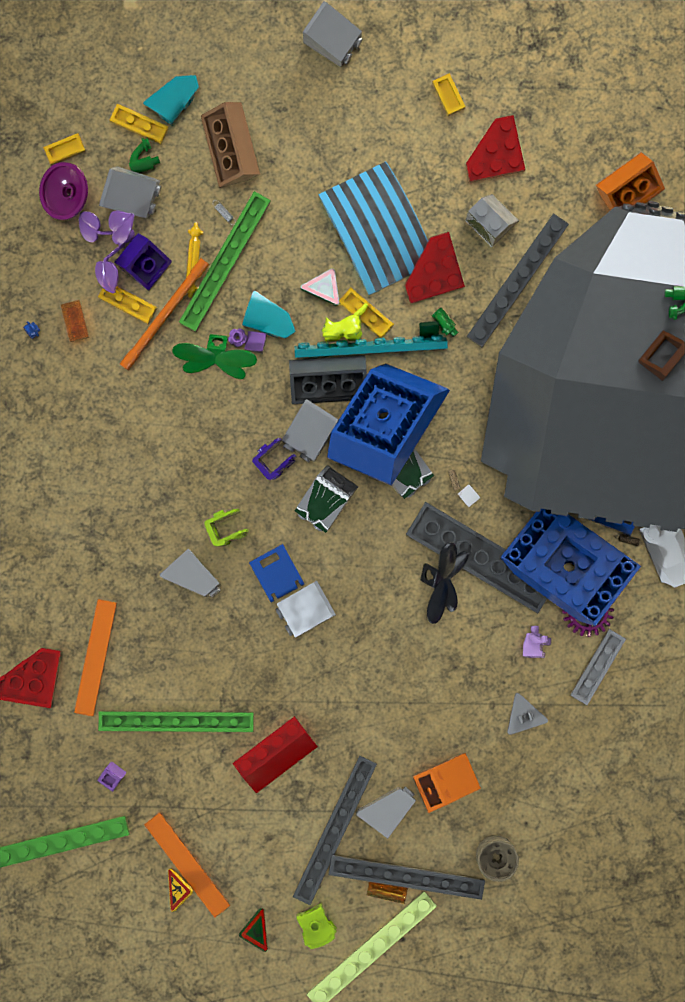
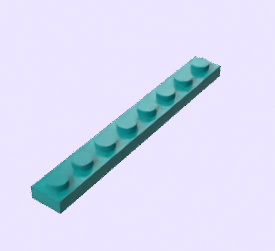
[294,335,448,358]

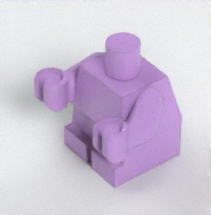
[523,626,551,658]

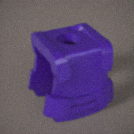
[252,438,297,480]

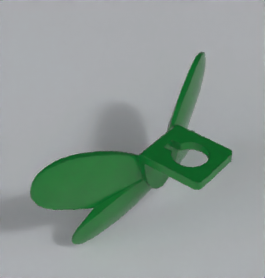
[172,334,257,379]

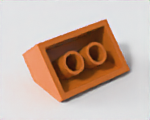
[596,152,665,210]

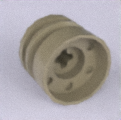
[476,835,519,882]

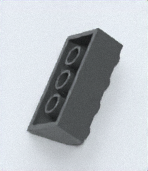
[289,355,367,404]

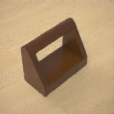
[638,330,685,381]

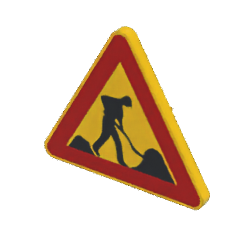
[168,869,193,912]

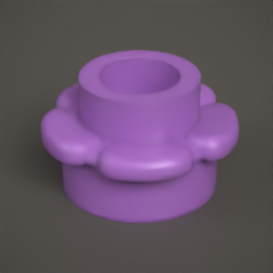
[228,328,247,347]

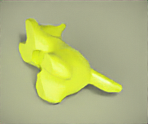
[322,303,368,342]

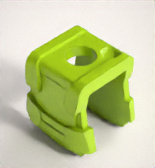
[204,509,249,546]
[296,903,337,949]

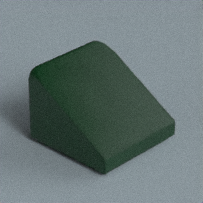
[419,321,439,338]

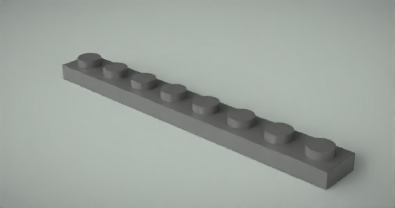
[467,213,569,348]
[293,755,377,905]
[328,855,485,900]

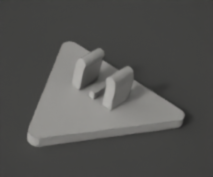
[507,693,548,735]

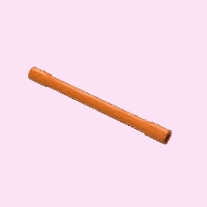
[120,258,210,371]

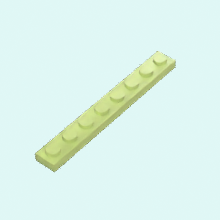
[306,891,437,1002]

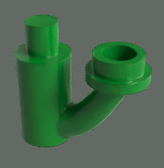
[129,138,160,173]
[664,286,685,320]
[432,307,459,337]

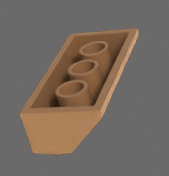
[201,102,260,187]

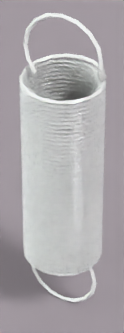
[213,200,236,225]

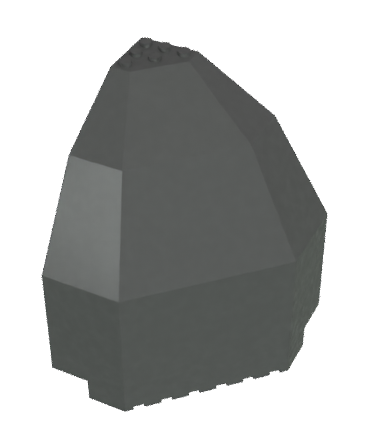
[481,201,685,532]

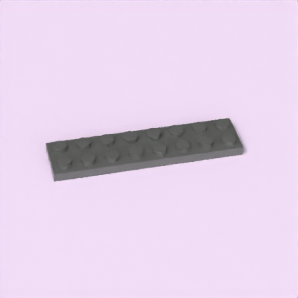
[406,502,547,614]

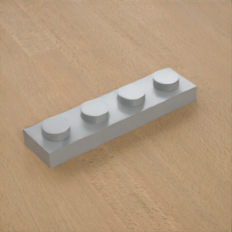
[570,629,626,705]

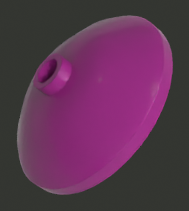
[39,162,88,220]

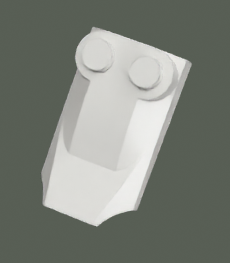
[639,525,685,588]

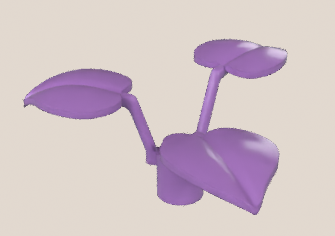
[79,210,135,293]

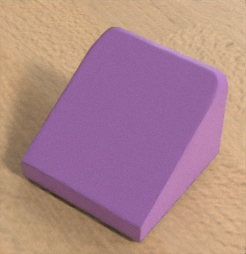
[244,331,267,354]
[97,762,126,792]

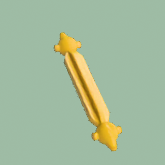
[186,223,203,298]

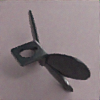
[420,542,469,624]

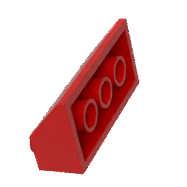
[232,716,318,793]

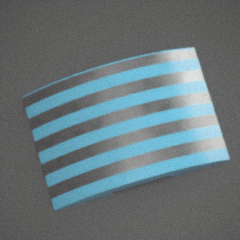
[318,162,428,295]

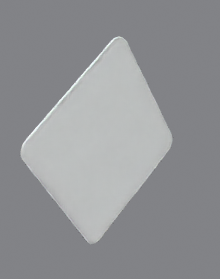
[458,485,480,507]

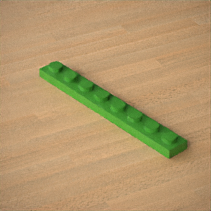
[179,191,271,332]
[98,711,254,732]
[0,816,130,868]

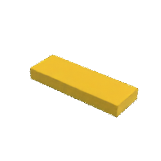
[109,104,169,145]
[98,286,157,324]
[339,287,394,338]

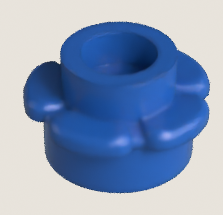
[23,321,40,339]

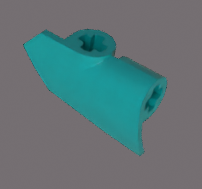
[143,75,199,125]
[242,291,296,339]

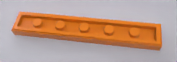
[74,599,117,716]
[144,813,230,918]

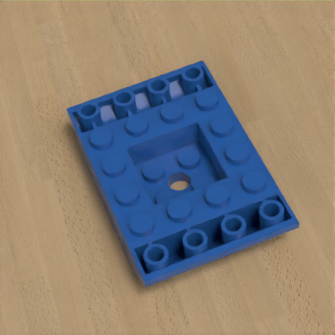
[327,363,450,486]
[501,509,641,626]

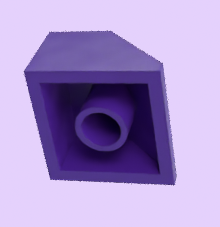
[114,233,172,291]

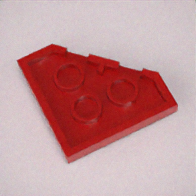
[466,115,526,183]
[405,232,465,303]
[0,648,61,708]

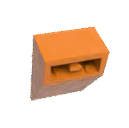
[413,753,481,813]

